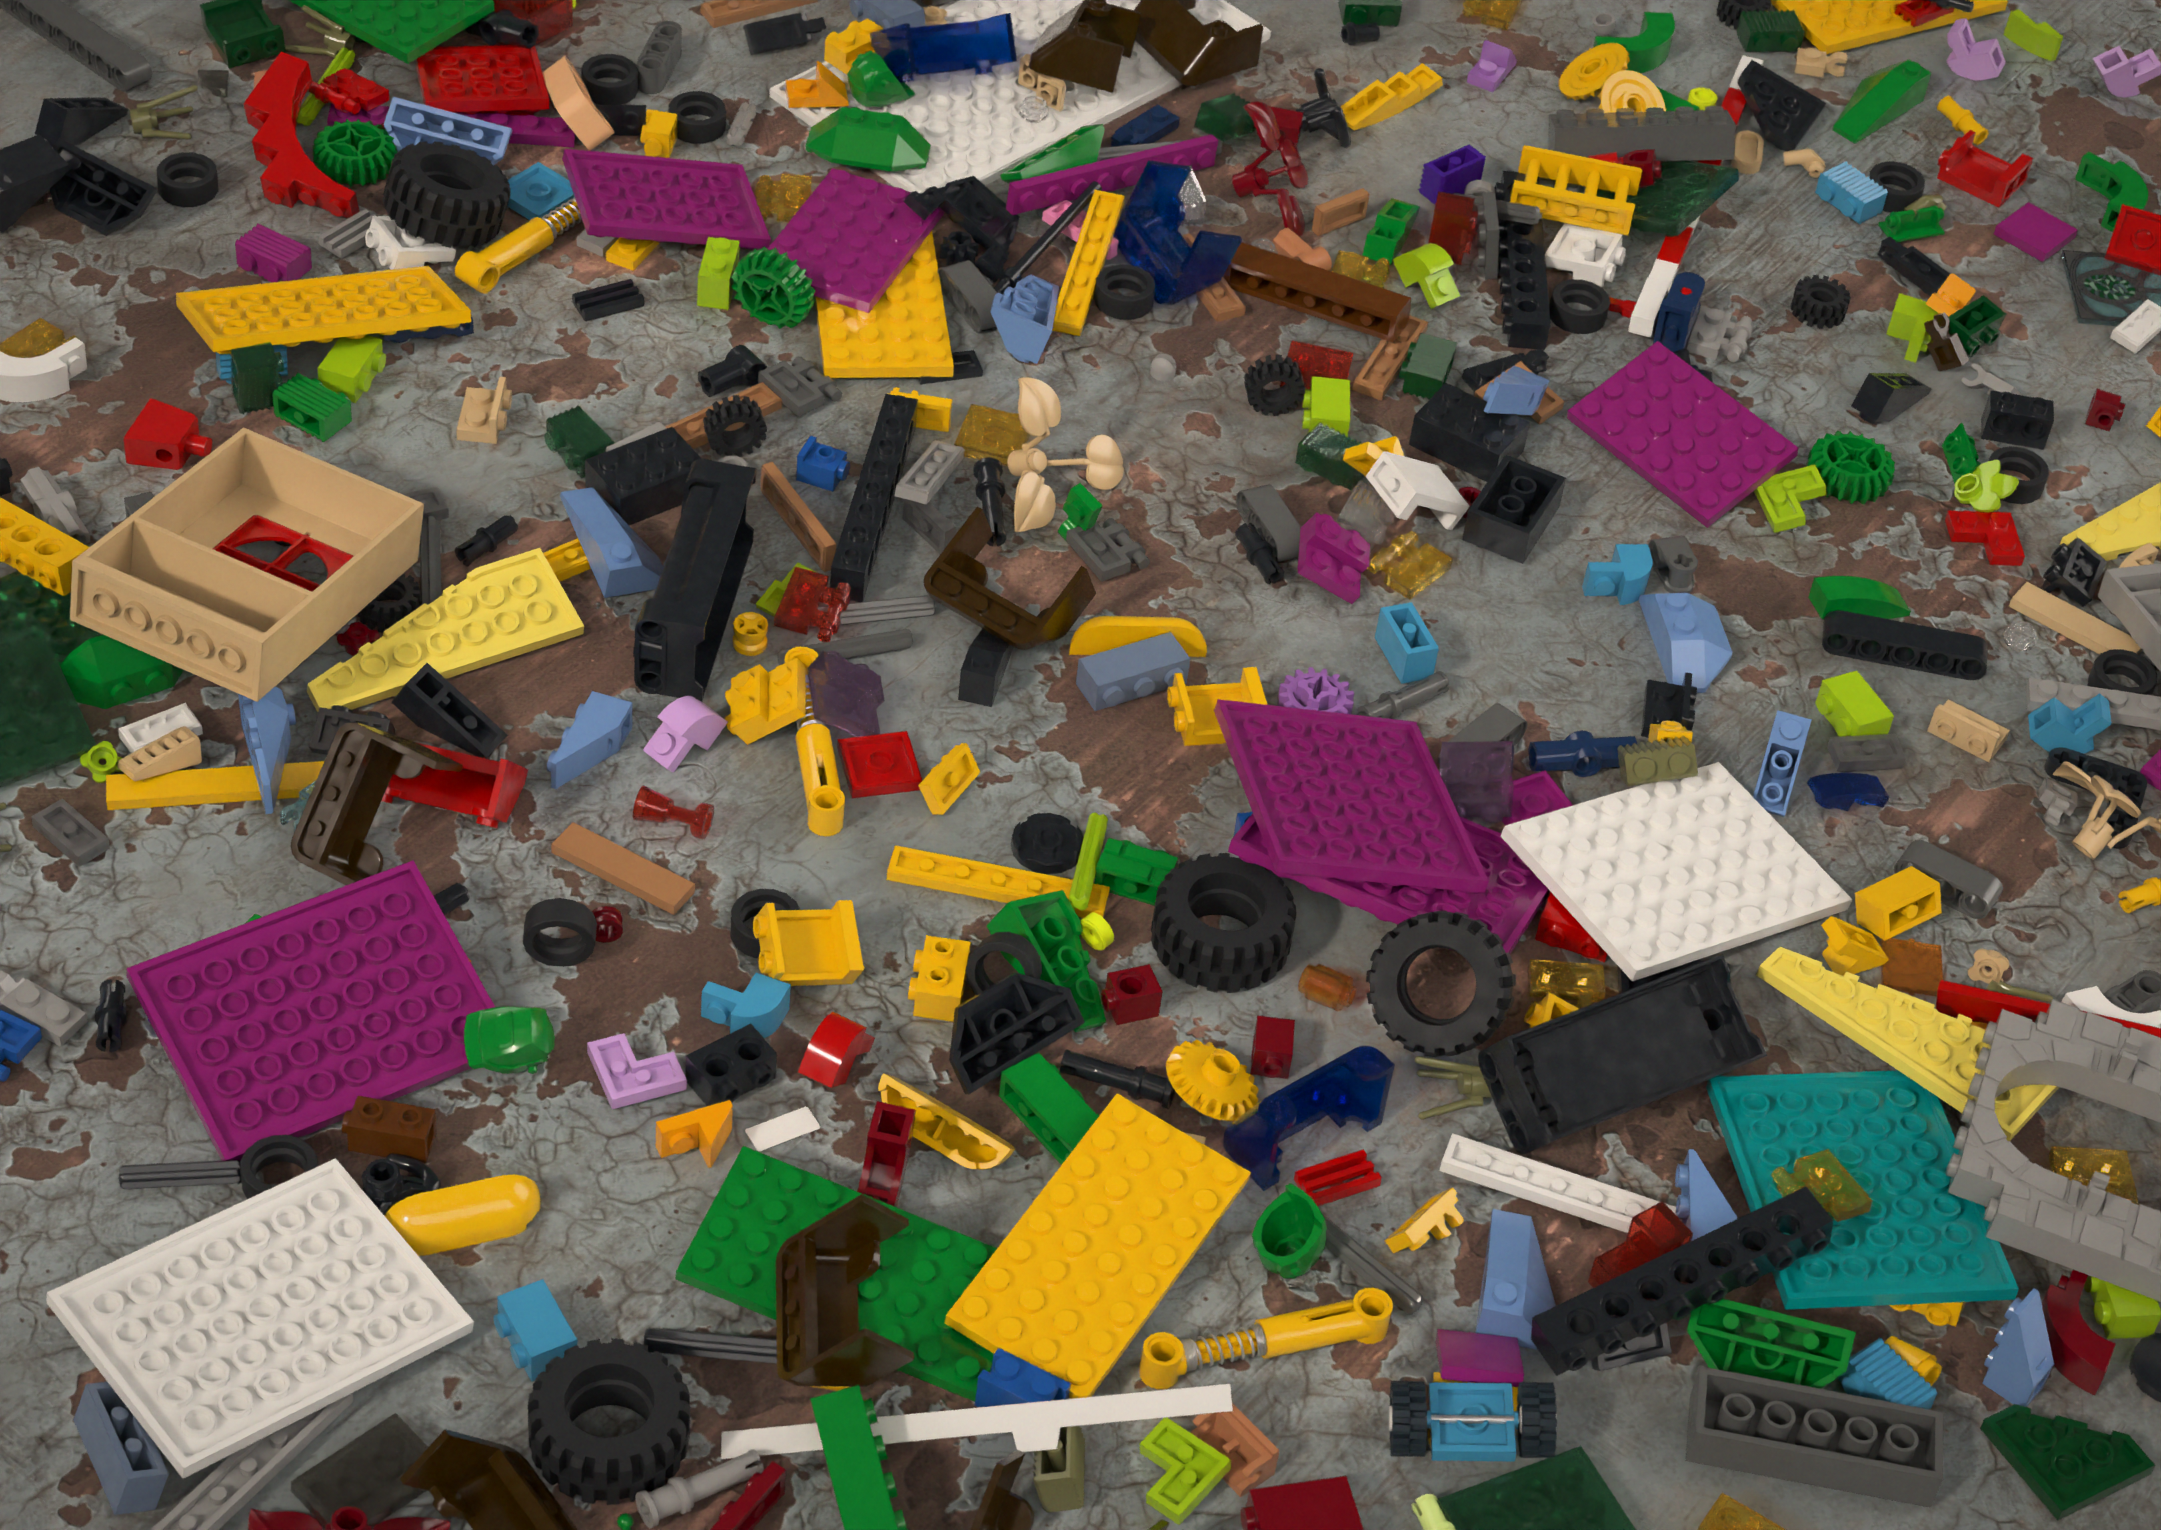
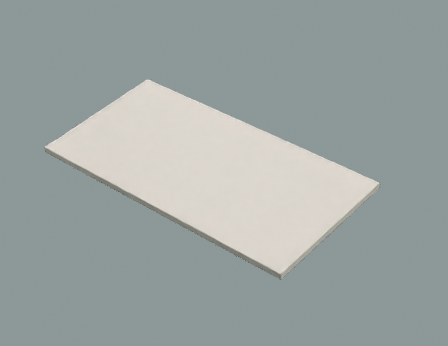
[770,0,1271,193]

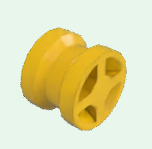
[733,612,768,656]

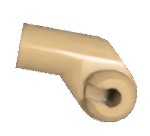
[1783,149,1826,178]

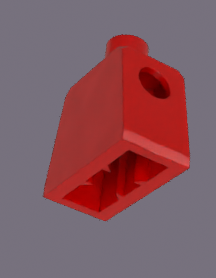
[123,398,212,470]

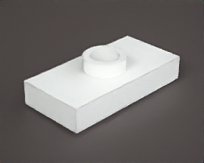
[2110,299,2161,354]
[118,703,203,753]

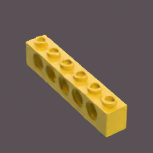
[0,497,89,596]

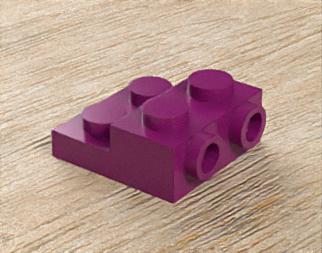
[1297,512,1370,604]

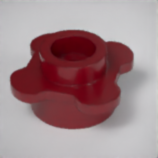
[337,622,380,656]

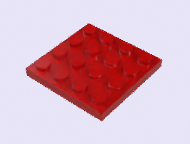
[415,45,549,114]

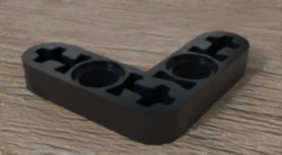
[2044,747,2147,849]

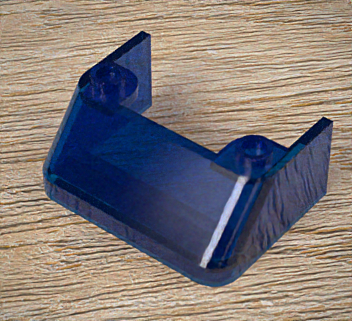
[870,13,1017,83]
[1114,160,1242,305]

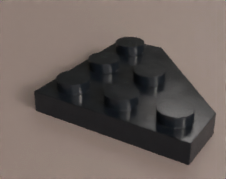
[1737,60,1827,151]

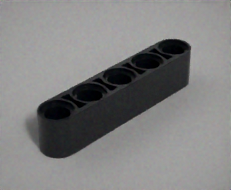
[1822,610,1988,680]

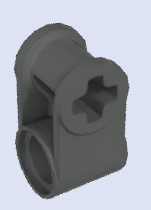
[1649,535,1698,593]
[2103,970,2161,1014]

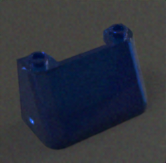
[1223,1046,1395,1191]

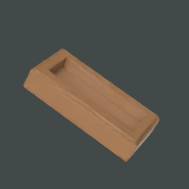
[1312,188,1370,236]

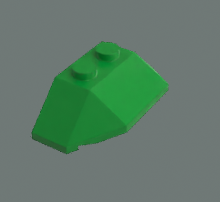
[805,107,931,172]
[1000,124,1105,184]
[51,635,184,709]
[1687,1298,1856,1389]

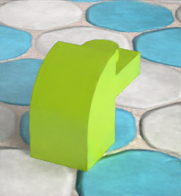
[1393,243,1460,309]
[1886,293,1939,363]

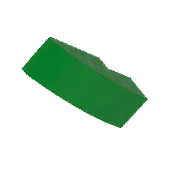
[1362,198,1420,265]
[1808,576,1911,620]

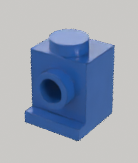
[796,435,850,492]

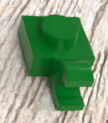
[1058,483,1103,541]

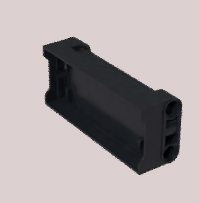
[633,458,756,702]
[1478,954,1767,1154]

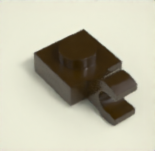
[1924,312,1969,372]

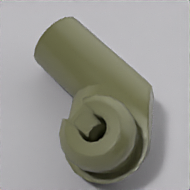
[1904,194,1946,217]

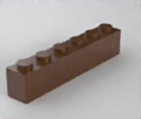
[1224,242,1412,343]

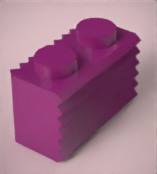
[235,223,312,283]

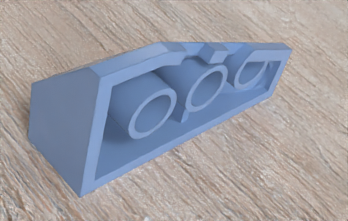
[990,274,1059,364]
[560,487,663,598]
[238,686,296,814]
[1475,1209,1556,1350]

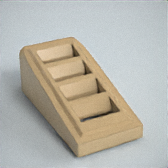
[117,726,202,781]

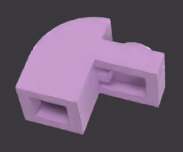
[1946,18,2006,81]
[2093,46,2161,97]
[643,696,728,773]

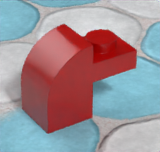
[798,1012,875,1088]

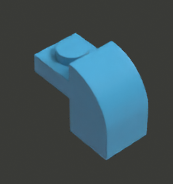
[1582,544,1653,605]
[2028,693,2112,754]
[701,972,791,1038]

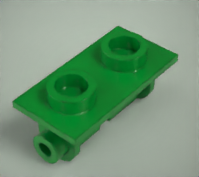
[1878,205,1945,242]
[1941,423,1981,483]

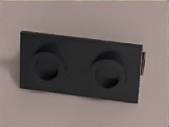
[595,105,646,136]

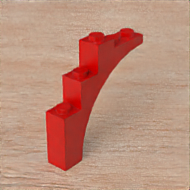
[243,51,360,219]

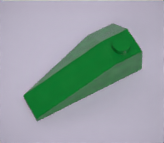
[1833,59,1932,144]
[986,890,1106,1032]

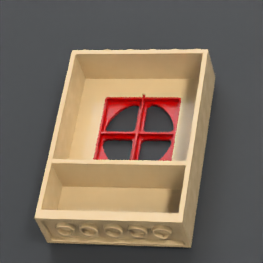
[70,428,424,702]

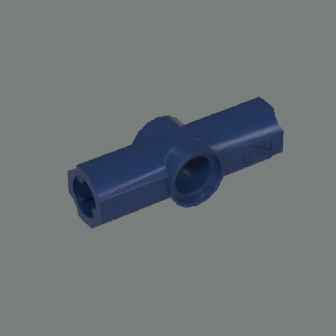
[1528,730,1638,777]

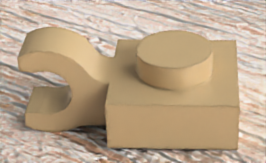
[1795,48,1847,77]

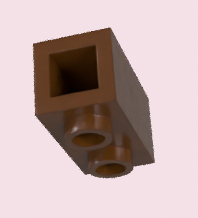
[342,1096,436,1164]

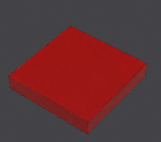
[2104,204,2161,276]
[837,731,923,799]

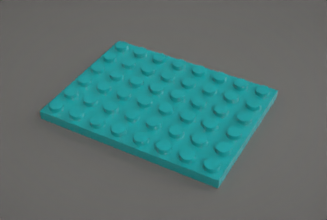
[1706,1070,2019,1310]

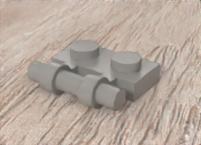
[1687,306,1753,362]

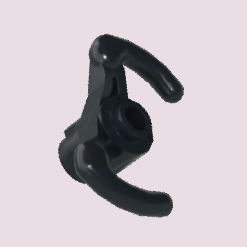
[1296,68,1351,148]
[362,1153,441,1215]

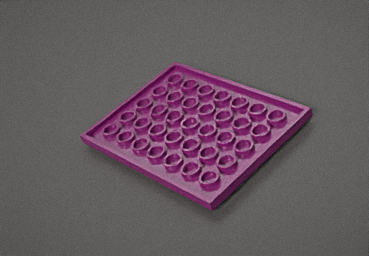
[1214,699,1489,893]
[1228,813,1550,954]
[126,860,495,1162]

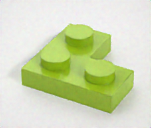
[1754,465,1826,533]
[1139,1417,1231,1525]

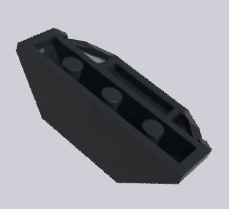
[50,138,158,236]
[949,973,1085,1095]

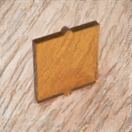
[1880,938,1943,997]

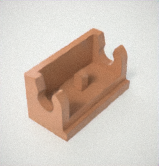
[1190,1403,1280,1497]

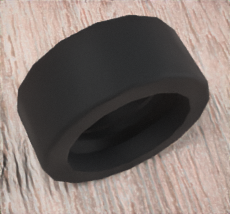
[581,54,638,105]
[669,91,726,144]
[157,152,218,207]
[1869,161,1925,212]
[1094,264,1155,320]
[1549,279,1610,334]
[1988,446,2049,504]
[2087,649,2157,695]
[730,889,801,959]
[523,898,597,966]
[966,932,1042,995]
[241,1135,318,1199]

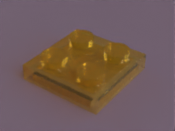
[954,404,1030,466]

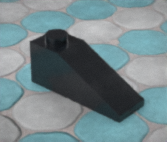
[35,97,128,147]
[1851,373,1931,424]
[958,628,1014,707]
[391,663,508,758]

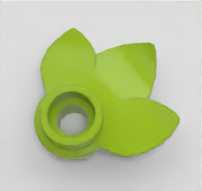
[1954,460,2019,512]

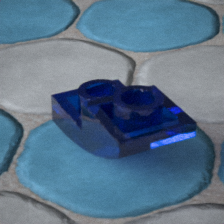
[1807,772,1890,811]

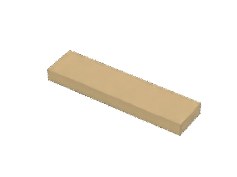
[2009,582,2142,655]

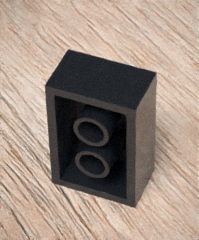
[1409,383,1530,482]
[585,427,701,526]
[1462,455,1566,564]

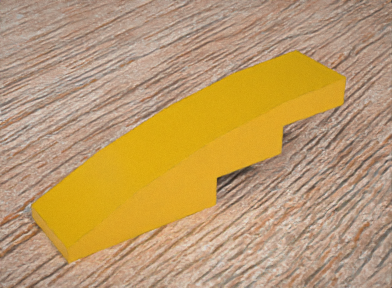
[1340,63,1443,130]

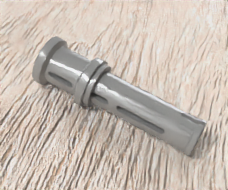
[635,1449,764,1528]

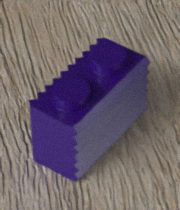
[1418,144,1486,206]

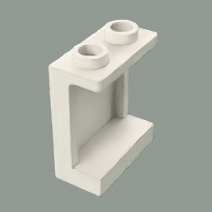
[1366,451,1470,530]

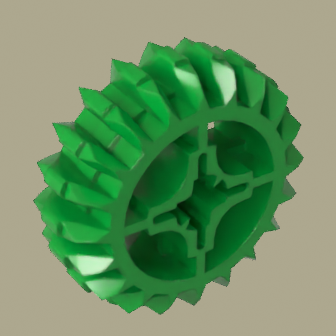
[312,119,397,187]
[731,247,816,329]
[1807,431,1895,505]

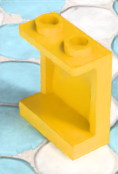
[1167,667,1268,746]
[753,900,864,986]

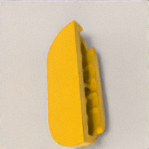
[1069,616,1207,657]
[878,1073,1015,1170]
[384,1175,540,1256]

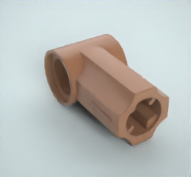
[1272,228,1332,271]

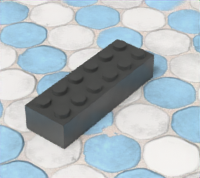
[1548,106,1736,161]
[1686,1366,1944,1508]

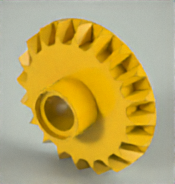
[1559,43,1630,101]
[1598,70,1666,113]
[1166,1039,1259,1121]

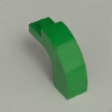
[1593,12,1675,73]
[2075,151,2148,232]

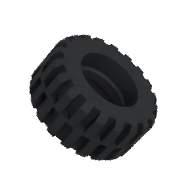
[383,141,511,248]
[1151,853,1297,993]
[1366,911,1516,1057]
[528,1338,691,1505]

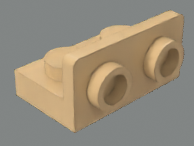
[456,377,512,444]
[1928,699,2010,762]

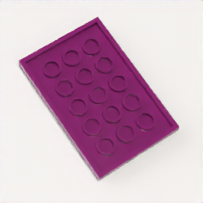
[562,149,771,250]
[768,168,945,313]
[1567,341,1799,528]

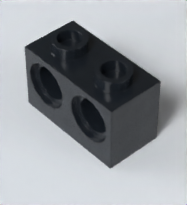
[1981,390,2054,450]
[685,1024,777,1106]

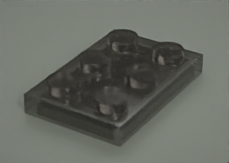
[290,1413,428,1528]

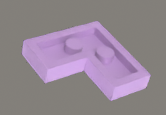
[587,1033,687,1109]

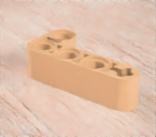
[542,56,615,151]

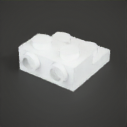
[365,216,456,270]
[1545,223,1626,287]

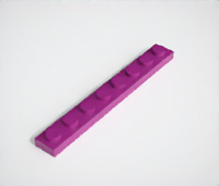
[327,103,576,148]
[1006,134,1218,215]

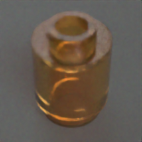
[1298,964,1357,1012]

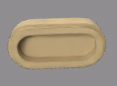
[1731,131,1764,174]

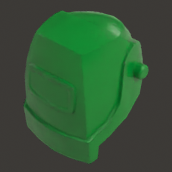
[847,51,916,107]
[464,1006,555,1074]
[1252,1183,1327,1279]

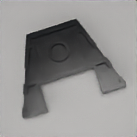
[904,176,1020,283]

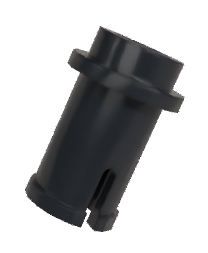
[1341,22,1380,46]

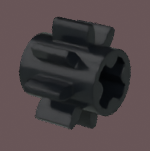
[939,231,979,266]

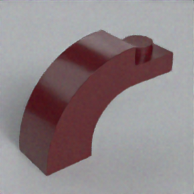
[857,1101,916,1208]
[2041,1269,2116,1396]

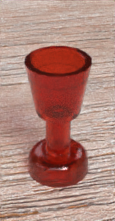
[633,785,714,840]

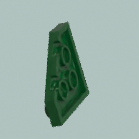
[1980,1404,2155,1521]

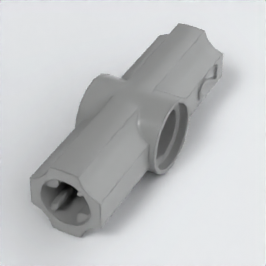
[20,467,90,545]

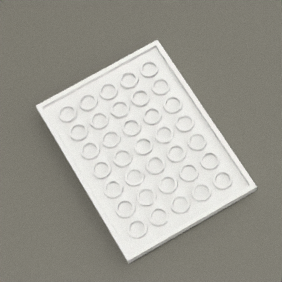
[1501,762,1853,981]
[47,1158,474,1479]

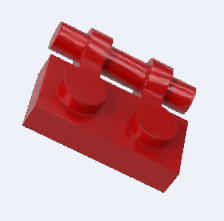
[308,68,390,115]

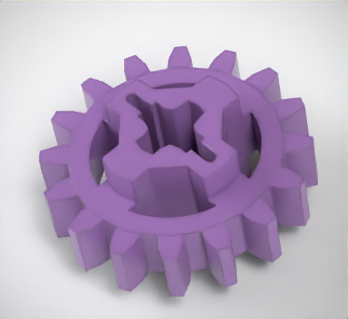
[1277,667,1354,714]

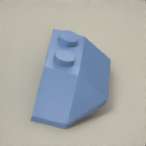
[384,97,512,165]
[1639,593,1733,693]

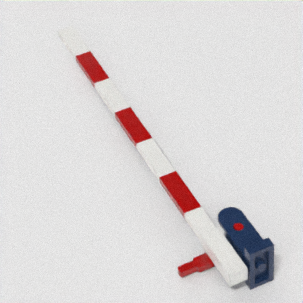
[1609,55,1763,352]

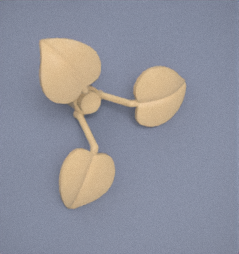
[1007,377,1124,532]
[2053,762,2161,860]

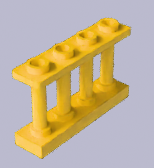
[1510,145,1642,236]

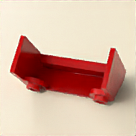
[381,742,528,828]

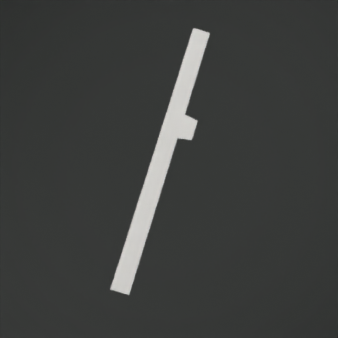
[721,1384,1233,1459]

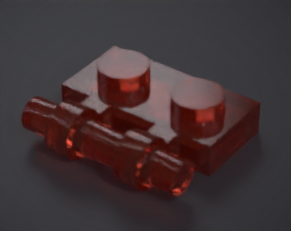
[774,567,851,642]

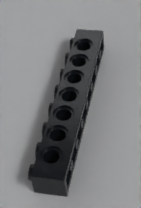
[1495,171,1550,350]
[829,394,918,602]
[1531,1186,1834,1376]

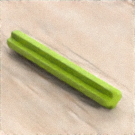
[297,47,356,126]
[1069,812,1108,911]

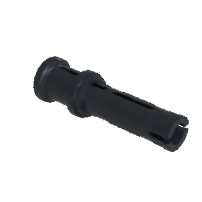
[973,457,1007,546]
[1060,1049,1176,1109]

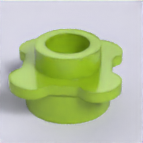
[80,741,122,783]

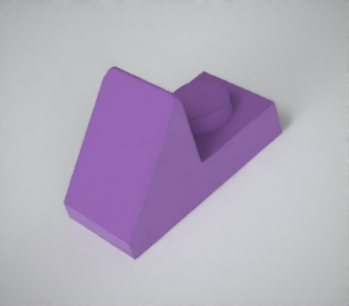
[1467,40,1517,92]

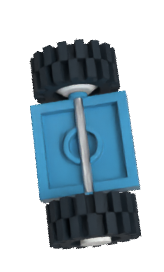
[1388,1381,1557,1462]

